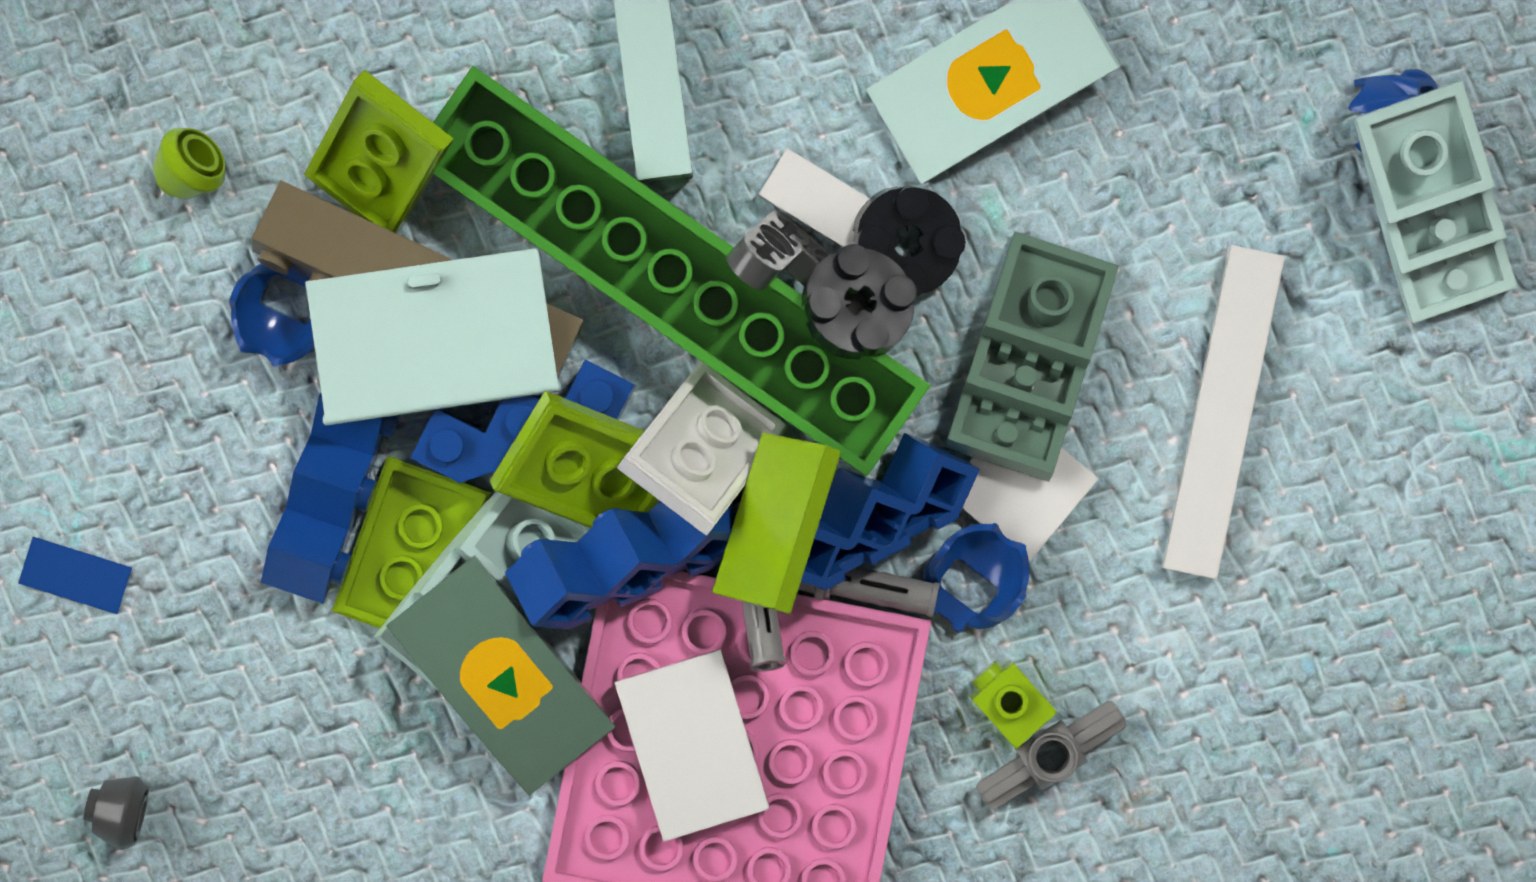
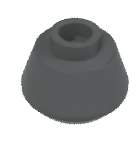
[83,776,149,851]

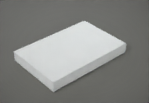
[617,361,789,536]
[614,649,770,842]

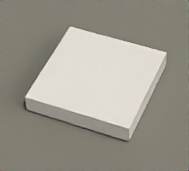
[962,447,1099,562]

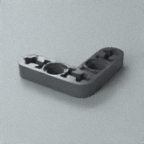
[726,210,872,315]

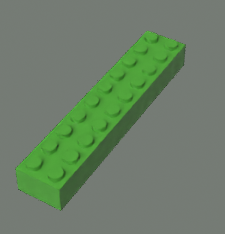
[433,66,931,476]

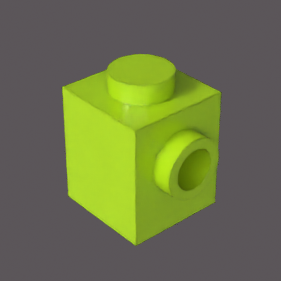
[970,660,1058,749]

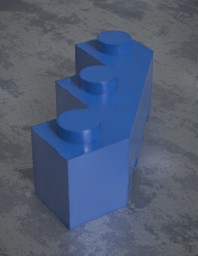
[410,360,637,483]
[260,393,400,604]
[801,433,980,590]
[504,501,736,629]

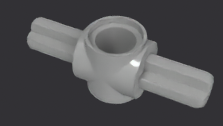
[976,701,1127,810]

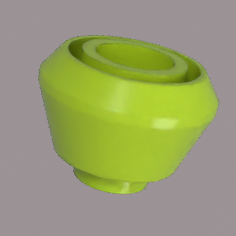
[153,128,225,200]

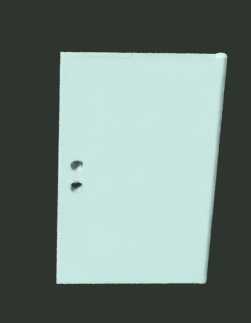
[305,248,561,426]

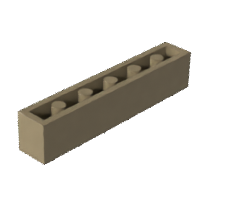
[251,180,584,379]

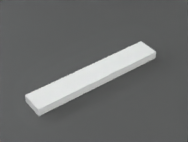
[1161,245,1285,579]

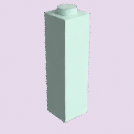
[613,0,693,183]

